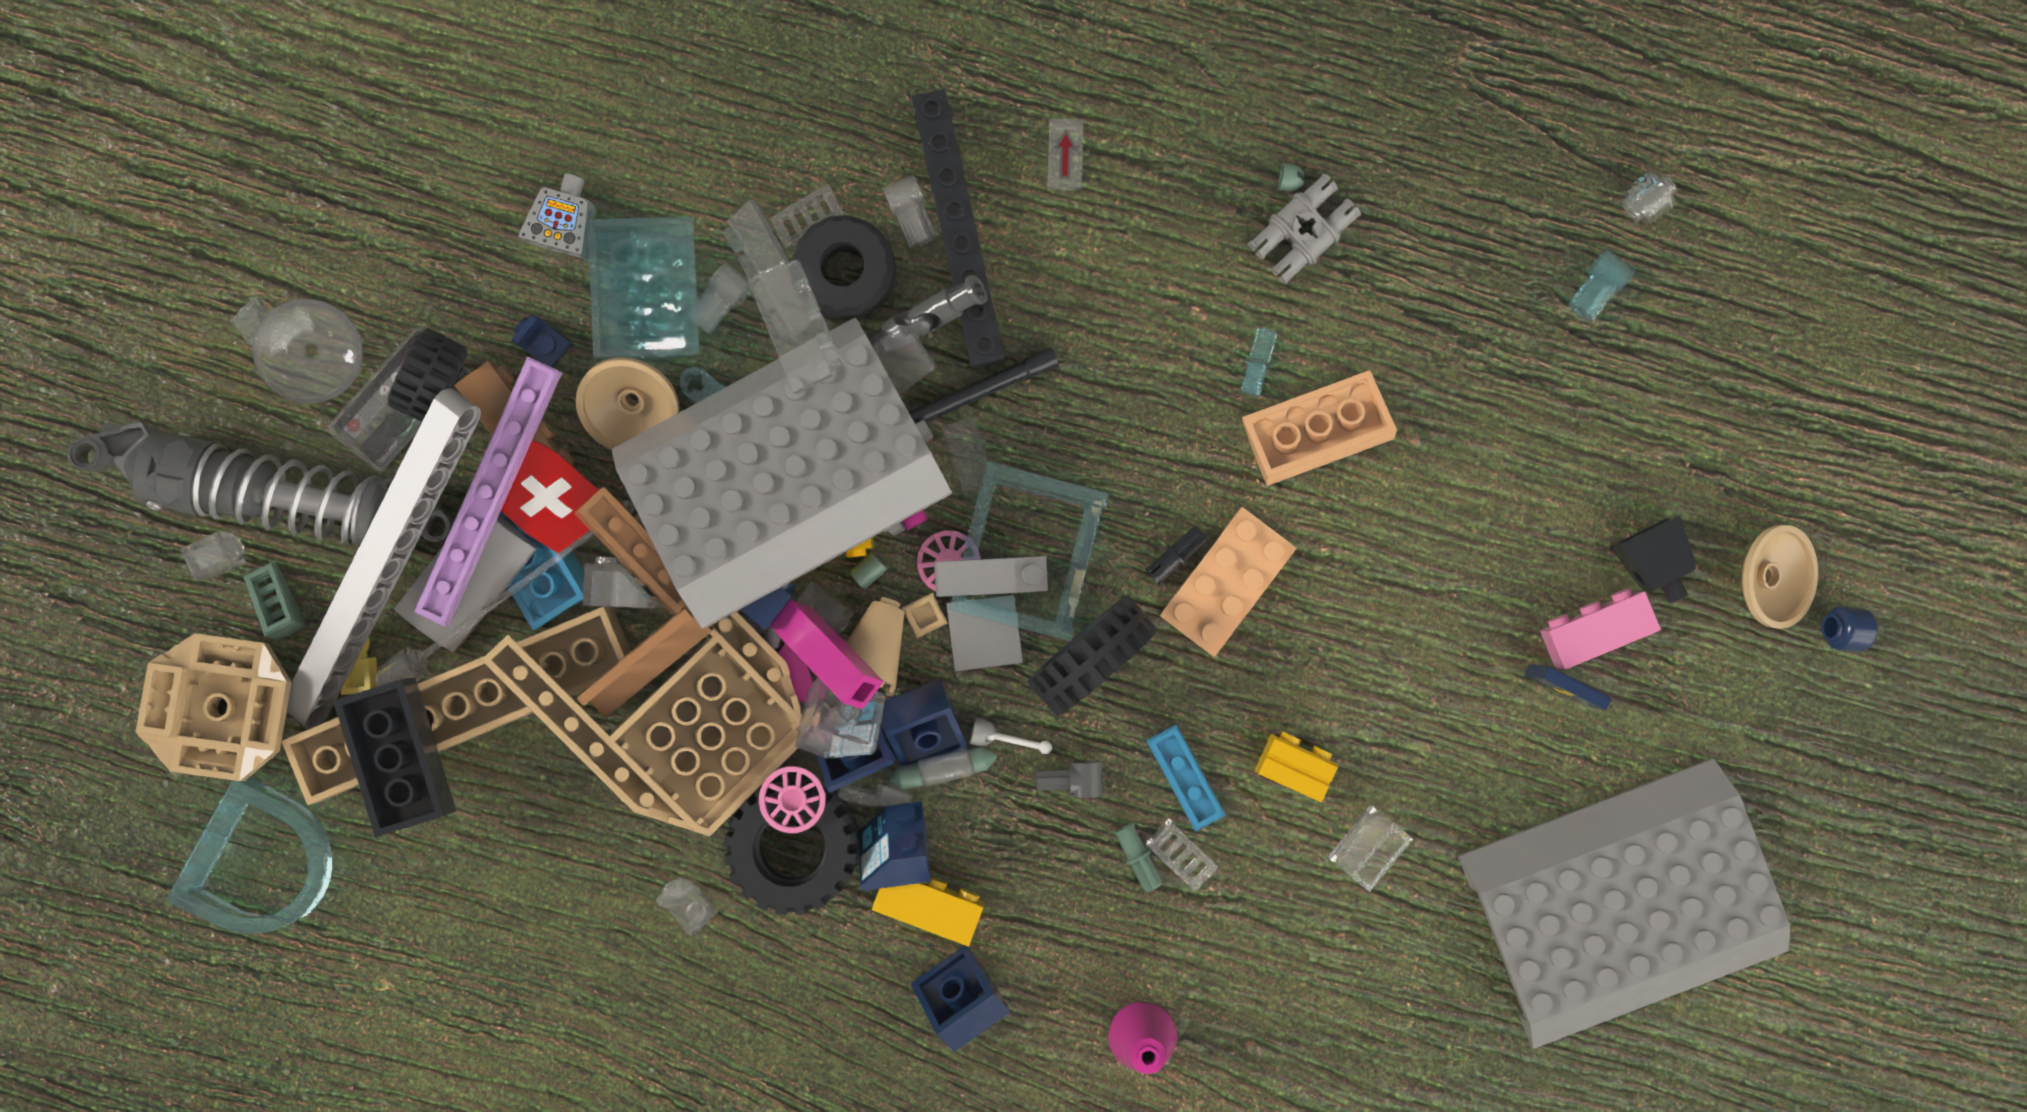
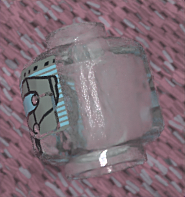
[1621,172,1677,224]

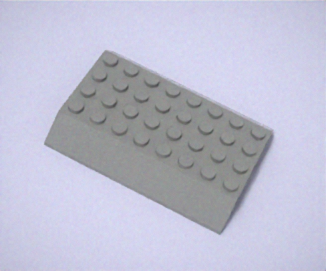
[612,317,953,629]
[1458,758,1790,1049]

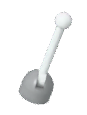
[969,717,1052,754]

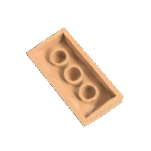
[1242,370,1397,486]

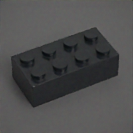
[333,677,456,838]

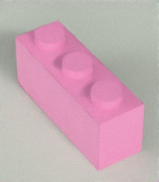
[1540,588,1661,670]

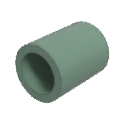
[849,552,887,590]

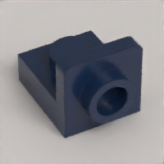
[512,314,573,368]

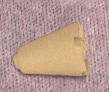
[846,597,905,697]

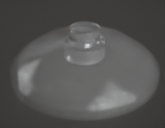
[252,299,363,403]

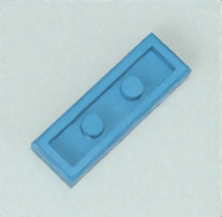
[1146,724,1226,831]

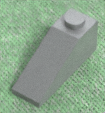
[934,556,1048,597]

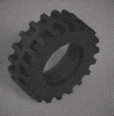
[1027,595,1158,717]

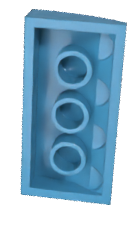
[500,511,597,631]

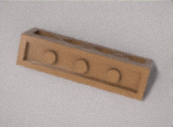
[574,486,686,614]
[576,606,714,718]

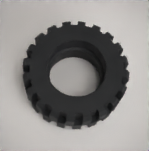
[724,778,860,916]

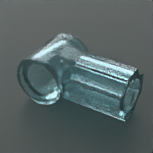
[1568,249,1636,322]

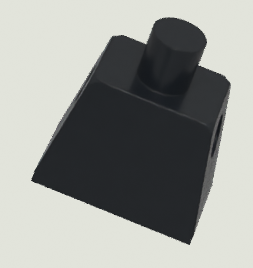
[1610,516,1696,603]

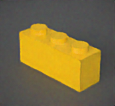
[871,876,984,947]

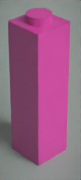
[770,599,884,709]

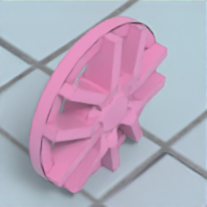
[759,766,826,833]

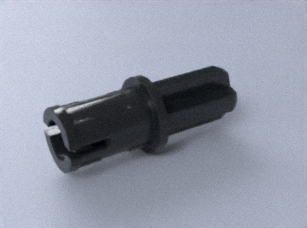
[1145,526,1208,586]

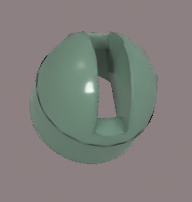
[1278,163,1304,192]

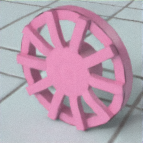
[917,530,981,592]

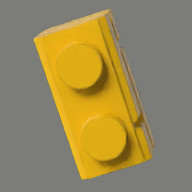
[1255,731,1338,802]

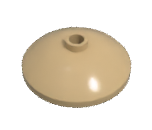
[576,357,680,450]
[1742,525,1818,629]

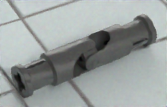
[865,275,988,360]

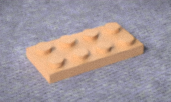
[1159,507,1297,657]

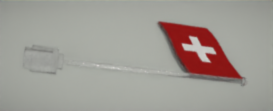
[374,441,634,686]

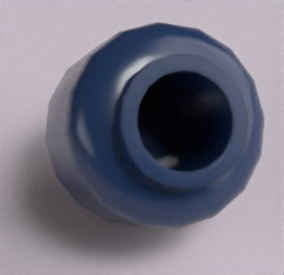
[1821,606,1878,652]

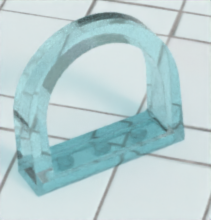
[166,776,332,934]

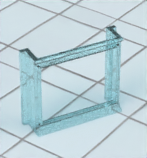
[949,461,1109,641]

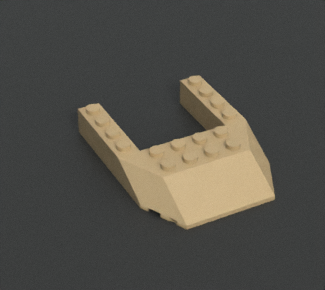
[481,514,810,836]

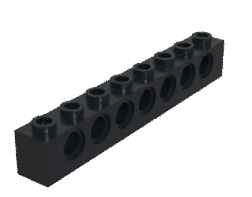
[911,89,1005,371]

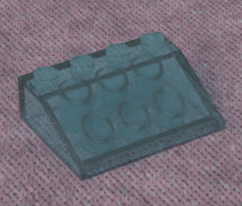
[587,217,700,363]

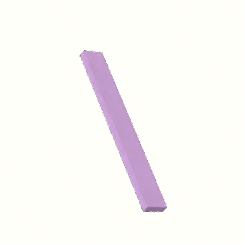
[414,357,562,627]

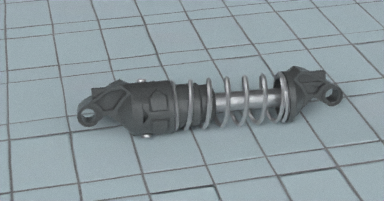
[68,422,455,549]

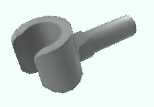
[742,614,783,649]

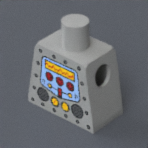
[518,173,595,261]

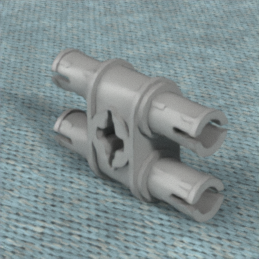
[1248,174,1361,284]

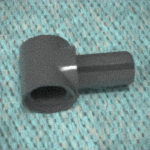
[1036,760,1103,798]

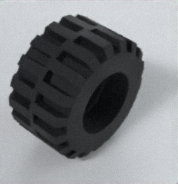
[388,328,467,422]

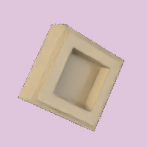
[902,593,948,638]

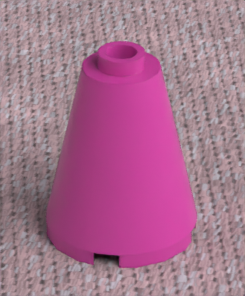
[1109,1002,1177,1074]

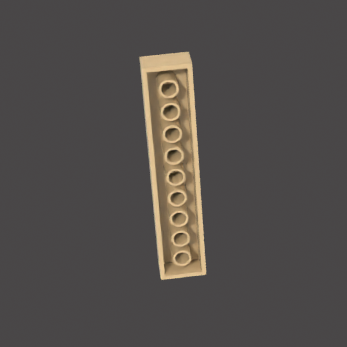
[281,606,631,806]

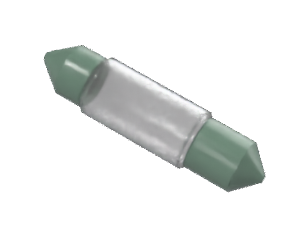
[889,747,997,791]

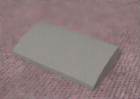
[394,514,538,653]

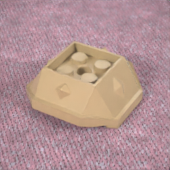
[136,633,292,781]

